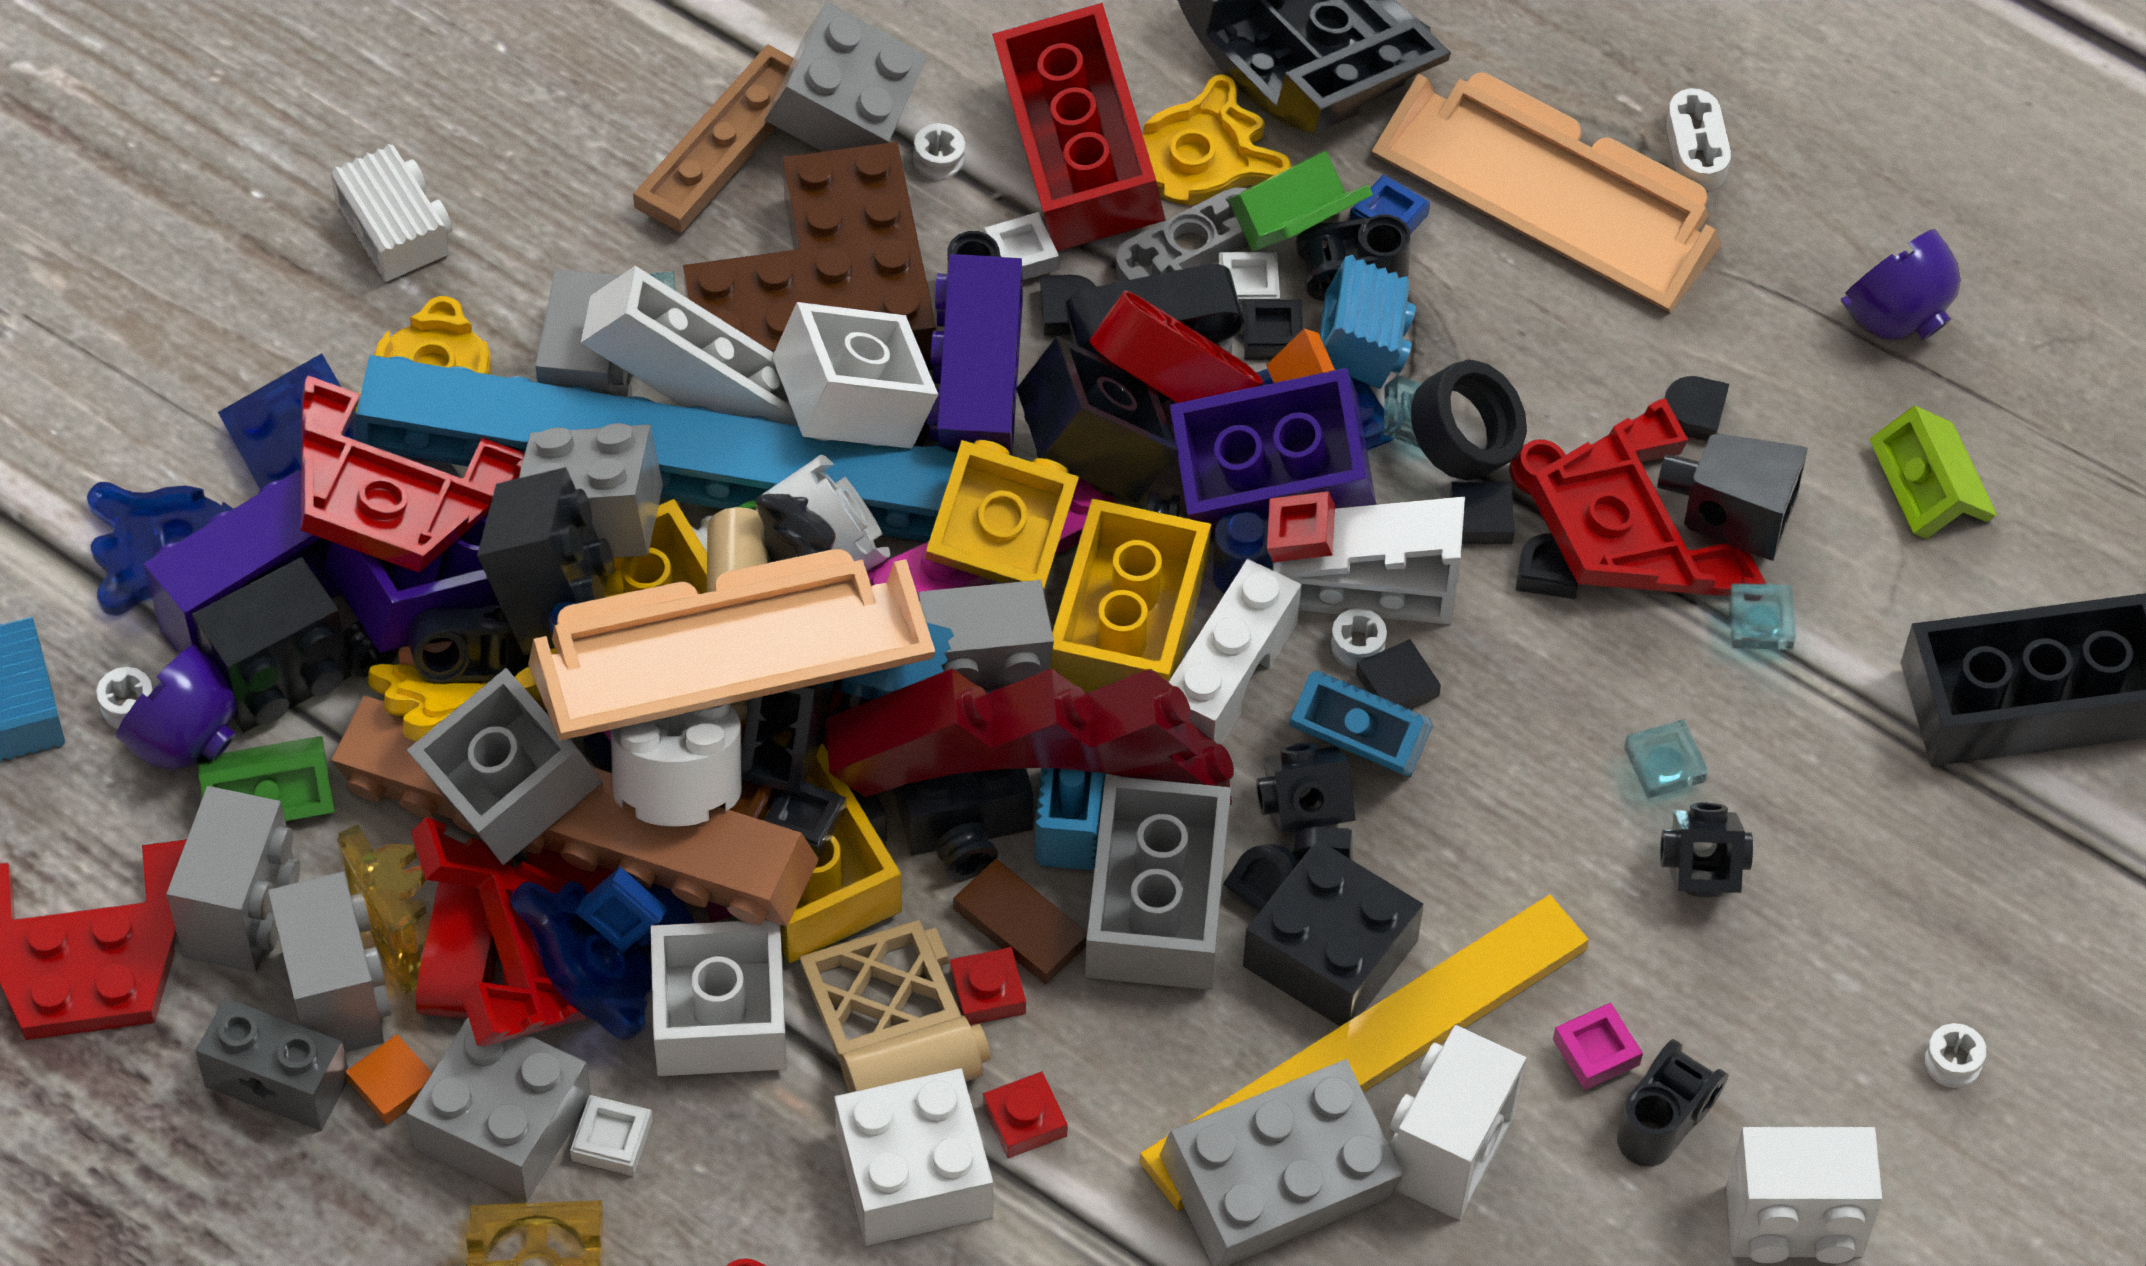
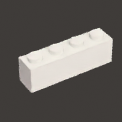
[581,266,798,426]

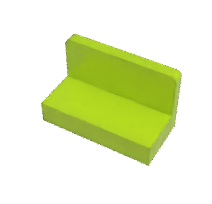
[1869,405,1997,539]

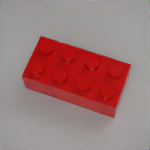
[992,3,1166,251]

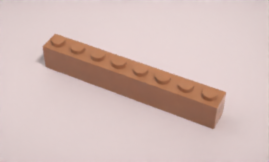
[331,695,819,926]

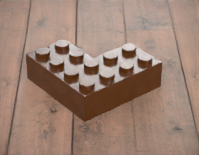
[683,142,936,370]

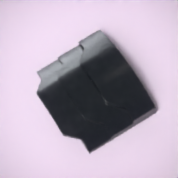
[1177,0,1451,134]

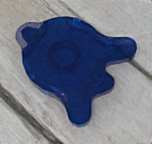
[87,482,234,616]
[509,881,652,1040]

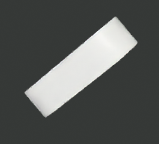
[1666,88,1731,191]

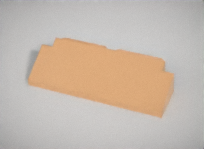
[1372,72,1721,313]
[528,549,935,741]

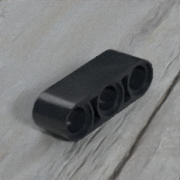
[1064,264,1245,359]

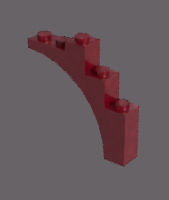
[826,668,1234,805]

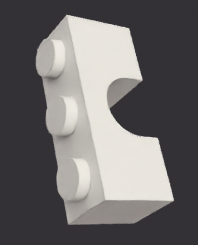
[1169,559,1302,744]

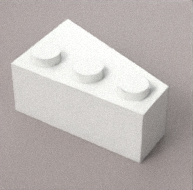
[1273,497,1465,625]

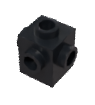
[1256,743,1356,836]
[1660,802,1753,897]

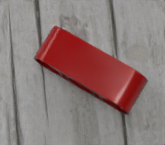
[1089,291,1263,403]
[416,855,513,1019]

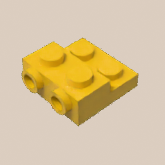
[924,440,1079,591]

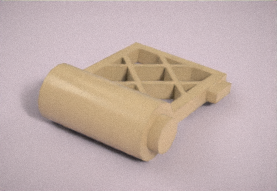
[799,919,991,1093]

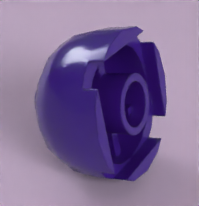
[1840,229,1961,341]
[116,645,237,770]

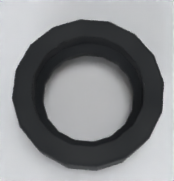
[1410,359,1527,481]

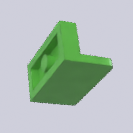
[1228,151,1373,252]
[199,736,335,821]

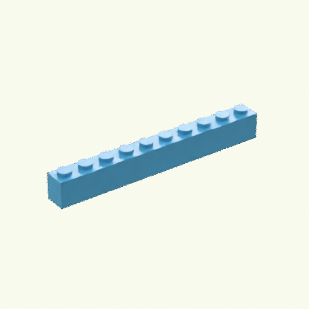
[355,355,957,542]

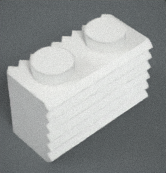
[330,144,452,282]

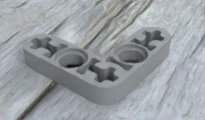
[1116,188,1249,354]

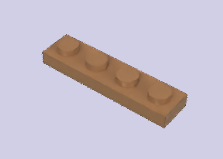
[633,44,793,234]

